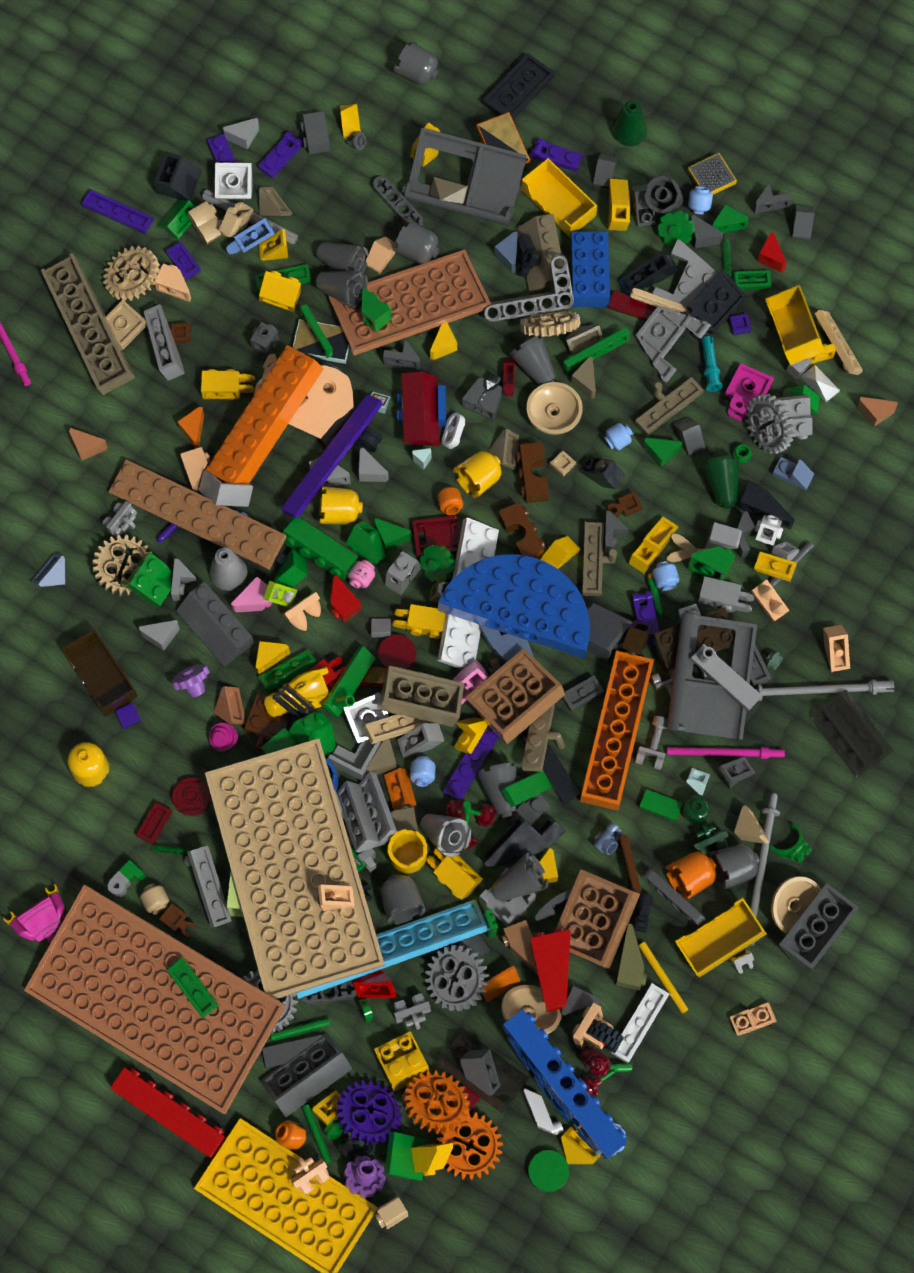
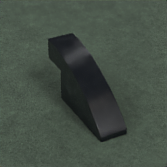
[480,815,566,867]

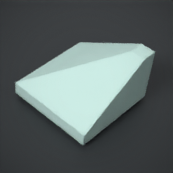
[687,768,710,795]

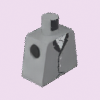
[385,551,421,596]

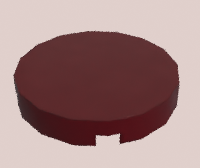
[378,635,416,670]
[172,777,211,817]

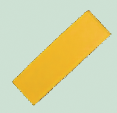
[629,517,679,574]

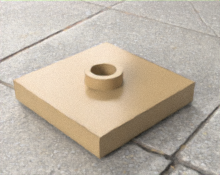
[106,300,147,350]

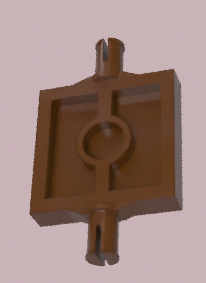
[244,687,291,750]

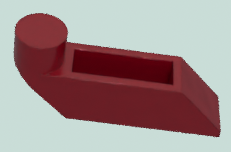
[503,358,515,397]

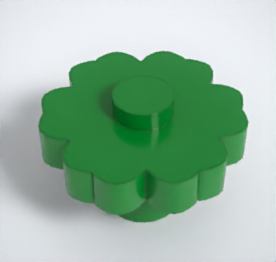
[658,210,695,247]
[420,544,455,582]

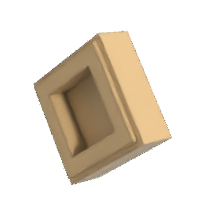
[550,450,576,477]

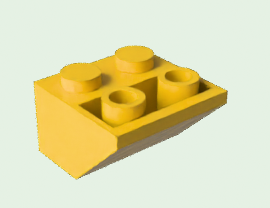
[259,271,301,313]
[374,1031,430,1092]

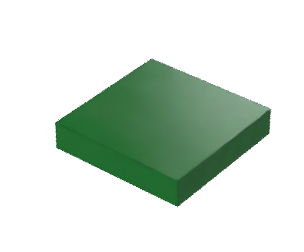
[384,1132,427,1181]

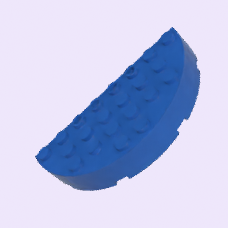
[438,555,590,659]
[503,1009,627,1159]

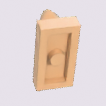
[750,580,789,622]
[282,592,321,631]

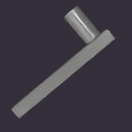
[690,644,762,711]
[184,845,232,928]

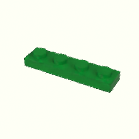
[563,327,630,375]

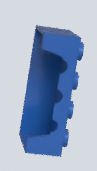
[571,232,610,307]

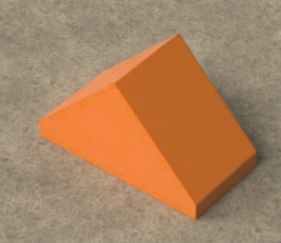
[178,407,204,448]

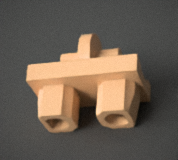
[291,1157,330,1195]

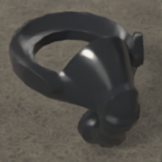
[337,1135,373,1159]

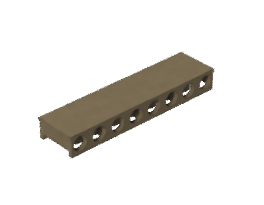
[41,253,135,395]

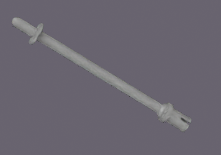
[755,679,894,701]
[749,793,780,946]

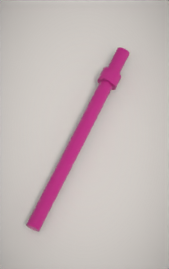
[0,322,31,386]
[667,747,785,759]

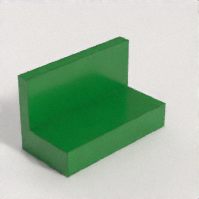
[157,200,195,239]

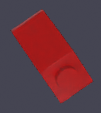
[331,575,361,623]

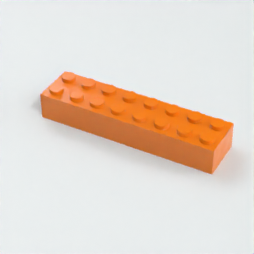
[206,345,324,484]
[580,651,654,811]

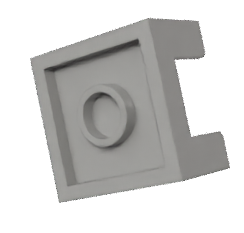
[479,868,536,927]

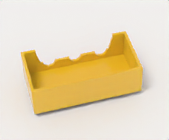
[521,158,597,237]
[765,285,825,365]
[675,898,767,977]

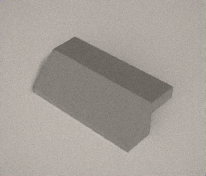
[336,772,397,853]

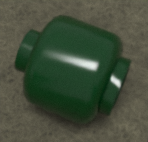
[683,796,709,824]

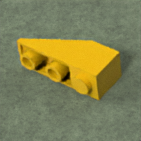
[608,179,630,231]

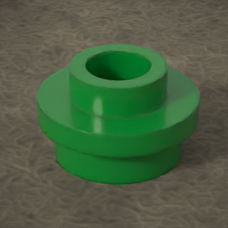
[733,444,752,463]
[324,1120,343,1140]

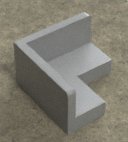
[199,470,253,507]
[328,739,381,781]

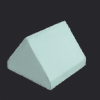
[412,448,432,470]

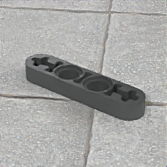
[373,176,423,227]
[641,868,706,928]

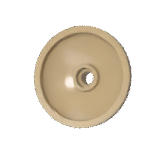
[527,382,582,435]
[771,876,821,934]
[501,985,562,1034]

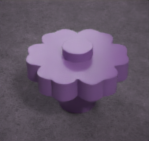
[171,664,210,697]
[343,1155,386,1198]

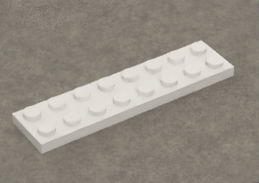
[437,518,499,670]

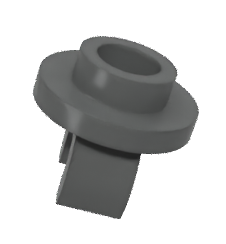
[347,132,367,150]

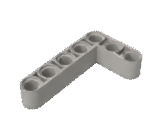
[484,253,574,321]

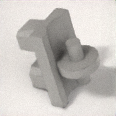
[103,501,137,539]
[394,994,431,1030]

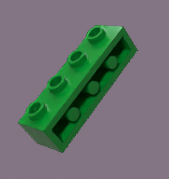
[283,517,358,581]

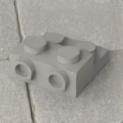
[772,395,812,439]

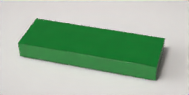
[254,264,312,294]
[300,304,333,358]
[258,649,317,693]
[502,770,553,808]
[166,957,219,1018]

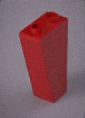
[530,928,571,1013]

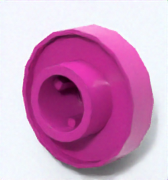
[209,723,238,751]

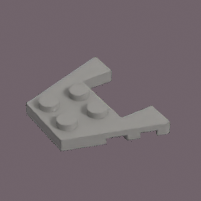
[653,239,718,306]
[636,306,711,382]

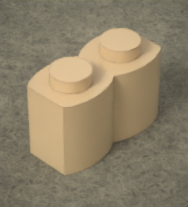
[187,201,223,245]
[219,202,253,237]
[375,1196,408,1230]

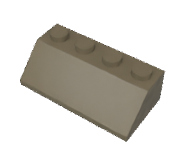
[517,214,566,293]
[378,666,464,727]

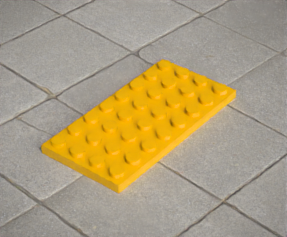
[194,1118,378,1273]

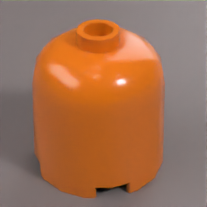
[666,851,716,900]

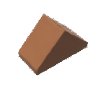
[857,397,898,427]
[69,428,107,460]

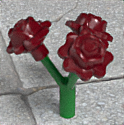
[445,800,496,850]
[580,1045,632,1098]

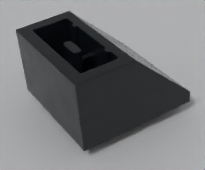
[154,152,202,201]

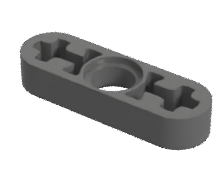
[301,980,357,1005]

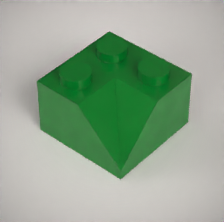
[123,553,173,608]

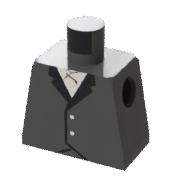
[462,374,503,421]

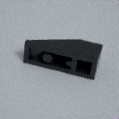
[618,250,679,295]
[739,483,795,530]

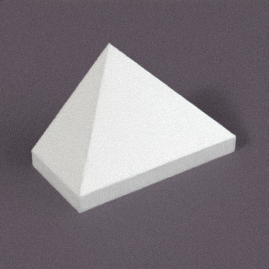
[801,365,840,402]

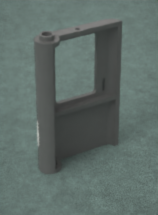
[402,128,526,226]
[667,610,757,740]

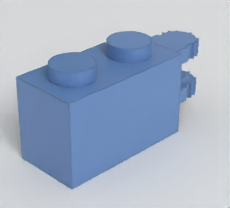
[226,217,276,255]

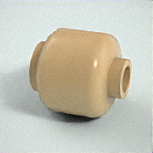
[140,884,169,915]

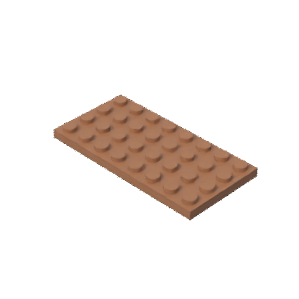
[329,249,491,355]

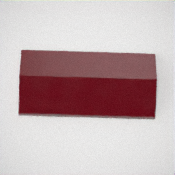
[401,371,440,447]

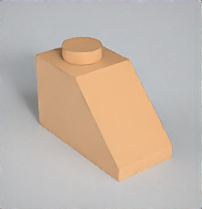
[154,264,191,302]
[180,447,211,493]
[823,625,850,672]

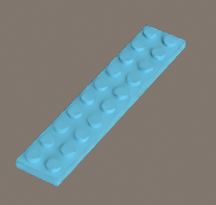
[296,899,488,999]

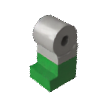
[108,860,146,898]

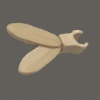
[667,534,708,562]

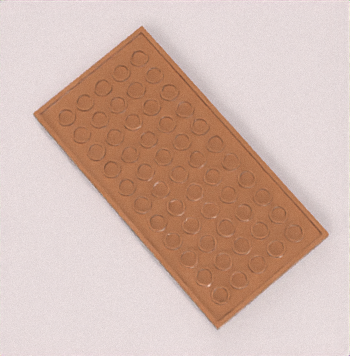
[24,885,287,1114]

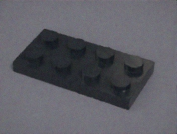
[483,53,555,120]

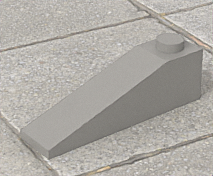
[144,304,185,381]

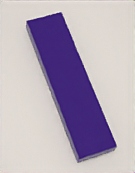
[81,189,154,234]

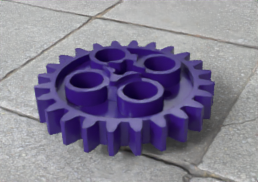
[335,1080,402,1145]

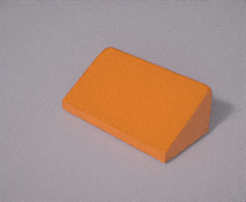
[384,768,416,811]
[481,966,520,1002]

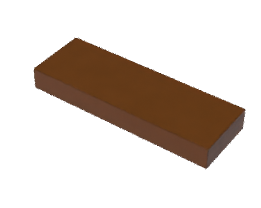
[619,835,641,895]

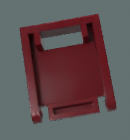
[412,516,460,559]

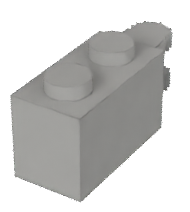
[698,576,754,613]

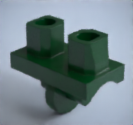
[690,823,728,856]

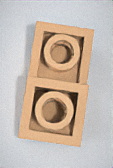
[730,1002,777,1036]

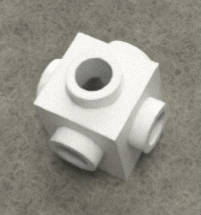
[755,515,784,546]

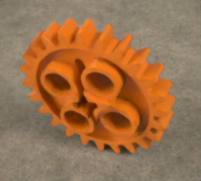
[403,1070,470,1134]
[437,1112,503,1180]

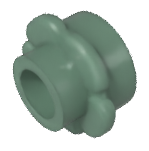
[766,652,783,670]

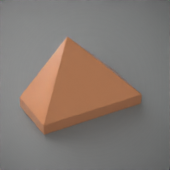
[214,686,246,725]

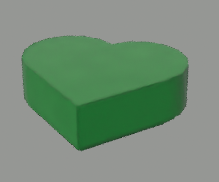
[358,998,373,1023]

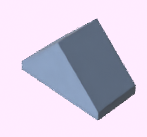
[495,232,518,273]

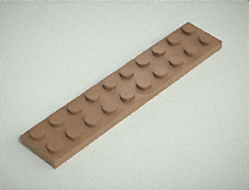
[109,460,287,570]

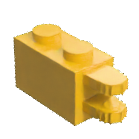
[201,369,255,399]
[392,604,446,639]
[426,847,483,900]

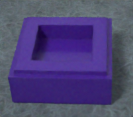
[729,313,752,335]
[115,703,141,729]

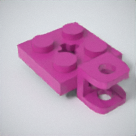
[725,363,774,421]

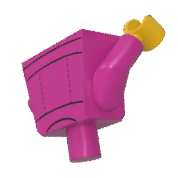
[3,884,65,944]

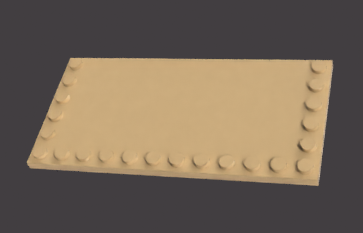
[205,739,385,999]

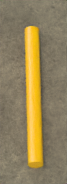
[639,942,689,1014]

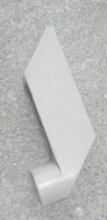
[523,1089,564,1135]

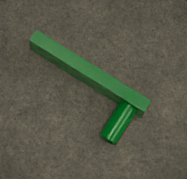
[321,646,376,718]

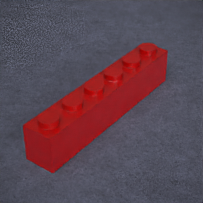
[110,1067,226,1159]

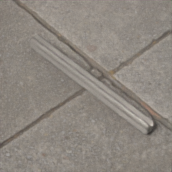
[202,189,298,244]

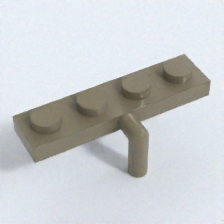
[635,377,704,436]
[582,522,617,596]
[522,704,565,772]

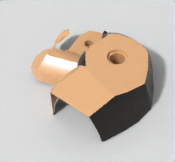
[254,352,356,447]

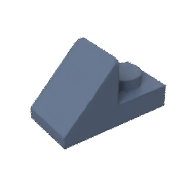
[772,457,814,490]

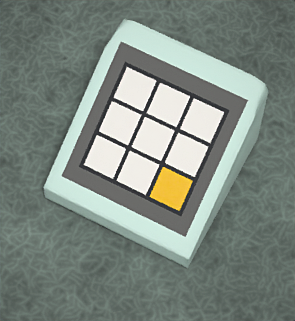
[371,392,391,414]

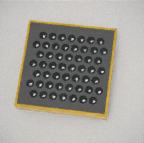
[687,153,737,195]

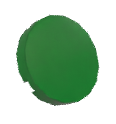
[528,1150,569,1192]

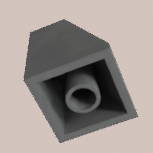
[586,603,632,664]

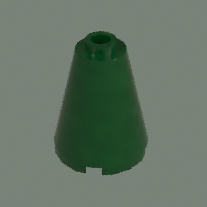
[612,100,647,146]
[702,455,740,509]

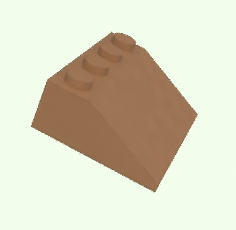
[465,648,565,745]
[556,869,640,968]

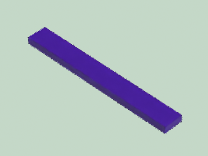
[281,394,383,519]

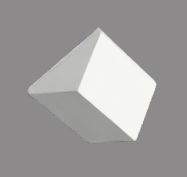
[215,163,253,199]
[343,692,389,743]

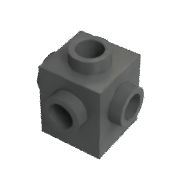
[250,322,279,356]

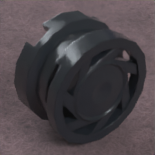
[354,426,383,453]

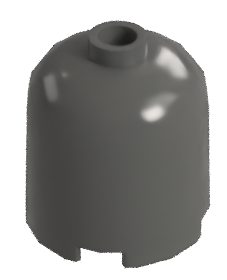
[394,40,439,85]
[393,219,440,264]
[709,844,760,890]
[380,874,426,925]

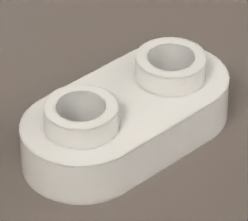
[442,412,465,449]

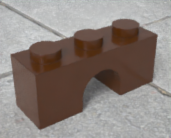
[517,442,549,503]
[499,502,546,559]

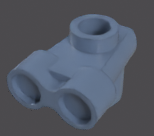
[593,821,624,855]

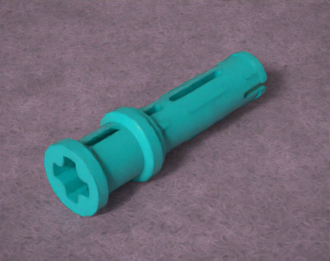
[701,336,723,392]

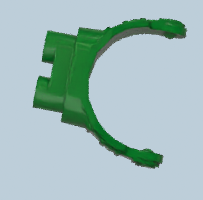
[769,823,812,863]

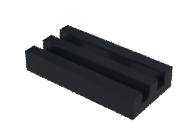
[273,683,315,720]

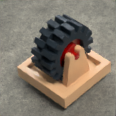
[572,1002,624,1053]

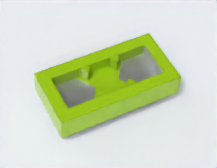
[263,581,297,608]

